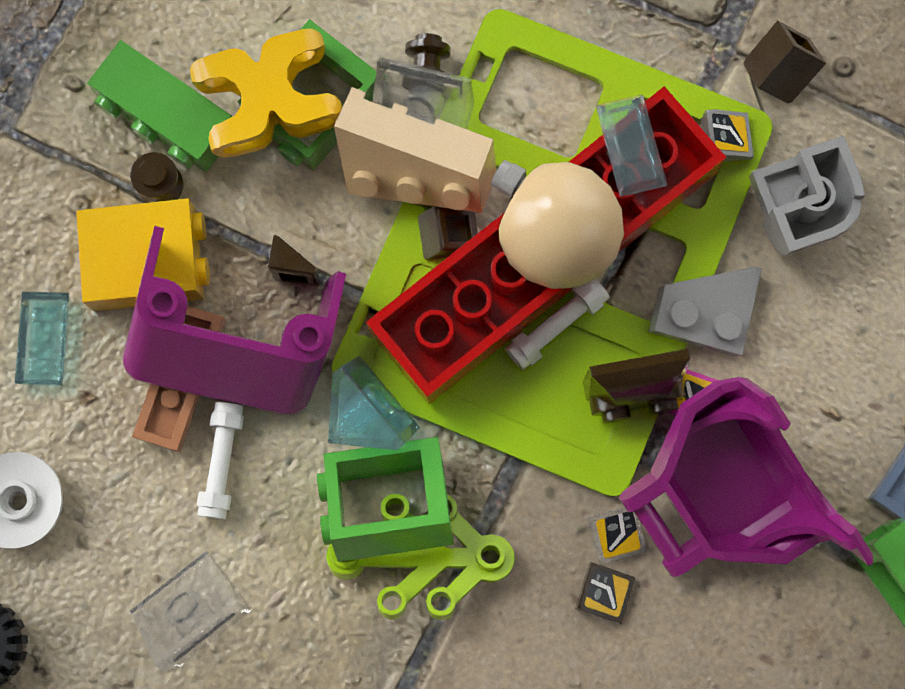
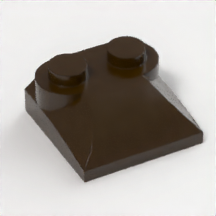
[583,349,690,423]

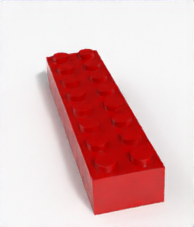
[366,86,726,405]

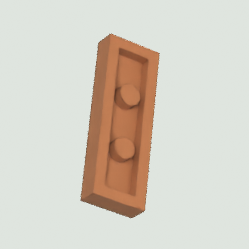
[132,305,226,453]

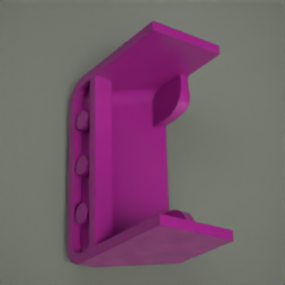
[122,226,346,415]

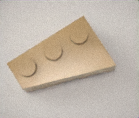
[334,87,496,213]

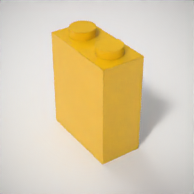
[76,198,210,311]

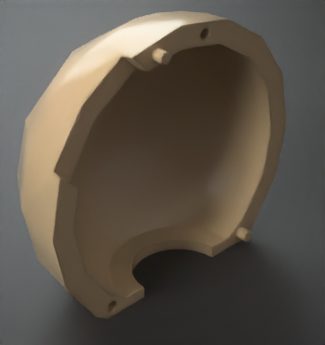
[499,162,624,289]

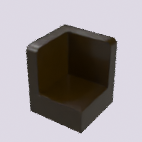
[743,20,826,104]

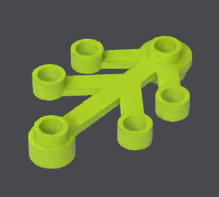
[326,493,515,620]

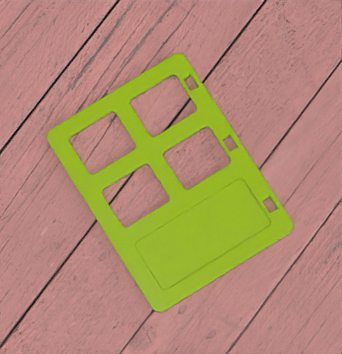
[332,9,772,497]

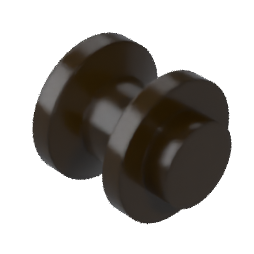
[403,33,451,89]
[130,152,184,203]

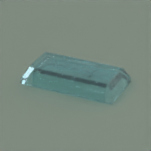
[596,95,667,197]
[15,292,69,386]

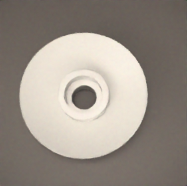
[0,452,63,549]

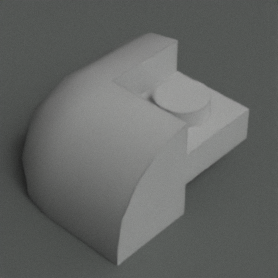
[749,136,865,256]

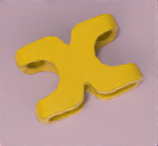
[189,29,343,158]

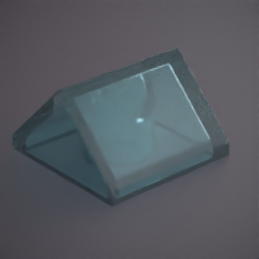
[328,356,420,450]

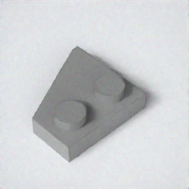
[649,267,762,357]

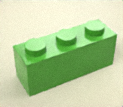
[87,40,232,173]

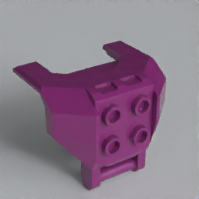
[619,377,873,577]

